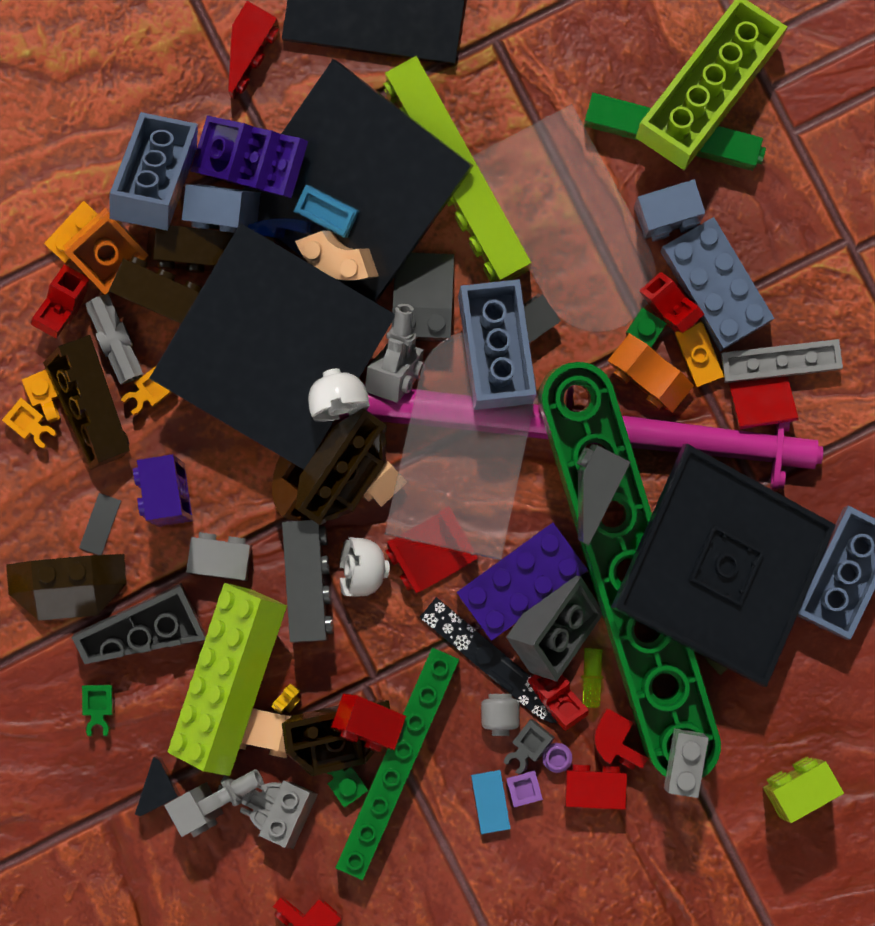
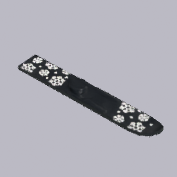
[419,597,557,723]

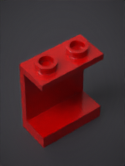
[385,507,478,594]

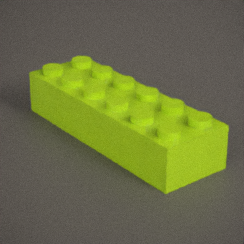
[636,0,787,171]
[168,583,287,776]

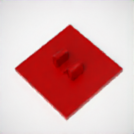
[729,376,798,429]

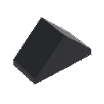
[135,756,181,816]

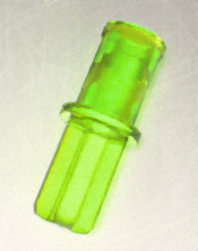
[581,648,604,708]

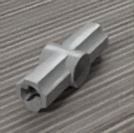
[85,294,144,385]

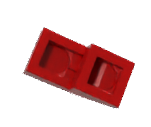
[528,674,589,731]

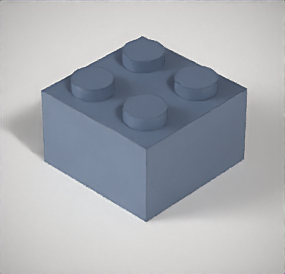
[634,179,705,242]
[182,184,261,233]

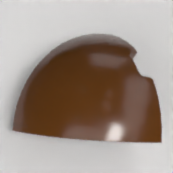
[272,456,311,521]

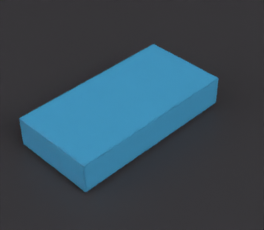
[293,185,360,238]
[471,770,511,834]

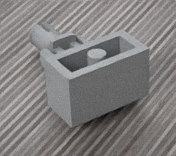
[365,304,426,402]
[164,769,264,837]
[218,775,318,849]

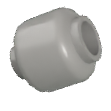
[481,694,520,736]

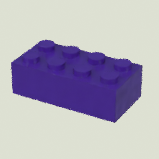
[133,454,193,527]
[456,523,588,641]

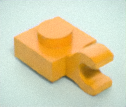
[22,369,61,423]

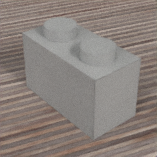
[186,532,252,581]
[664,728,709,798]

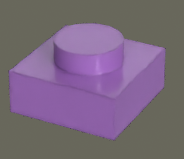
[506,770,543,807]

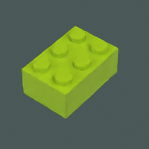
[763,756,844,823]

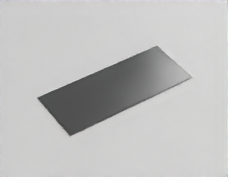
[79,493,121,555]

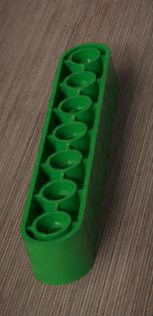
[538,362,721,778]

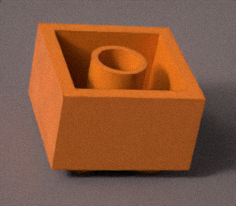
[63,207,149,295]

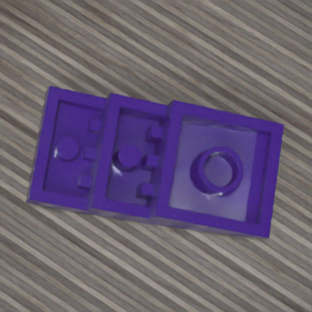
[190,116,308,198]

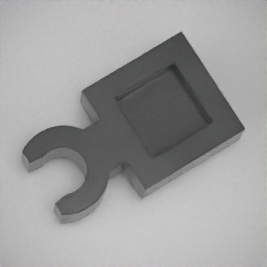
[504,719,555,774]

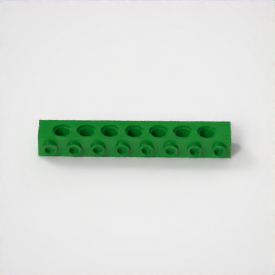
[335,647,459,880]

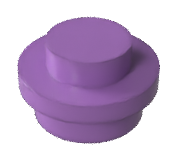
[542,743,572,773]

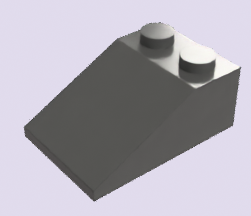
[392,252,454,342]
[577,444,630,545]
[506,575,603,681]

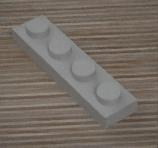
[721,339,843,383]

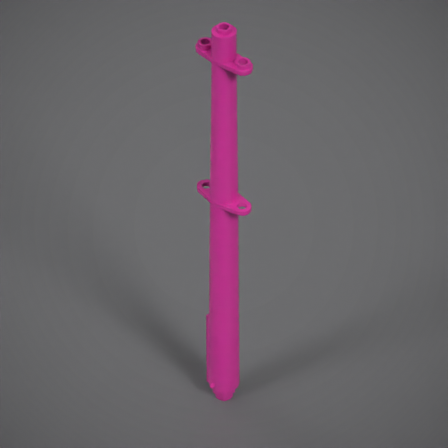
[337,383,823,491]

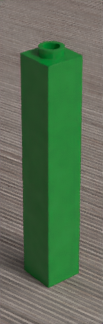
[583,92,766,171]

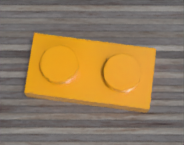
[44,201,98,265]

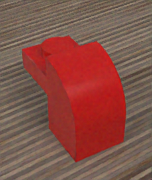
[31,265,90,339]
[639,272,704,334]
[593,708,648,770]
[272,895,342,926]

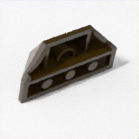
[295,408,387,525]
[6,554,127,621]
[282,700,390,776]

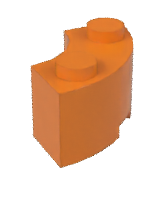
[607,333,694,413]

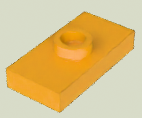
[675,322,724,388]

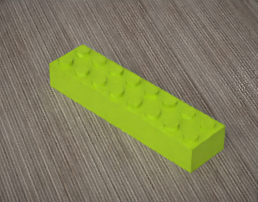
[383,56,531,282]

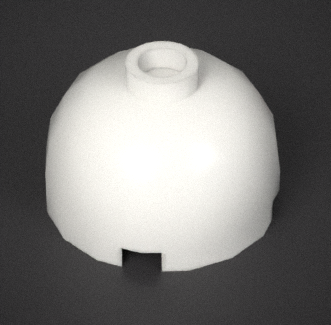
[308,369,370,422]
[340,537,390,597]

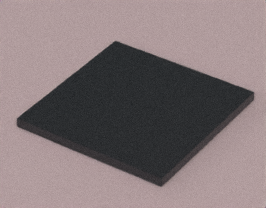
[282,0,465,65]
[243,59,474,303]
[149,223,395,469]
[611,444,836,687]

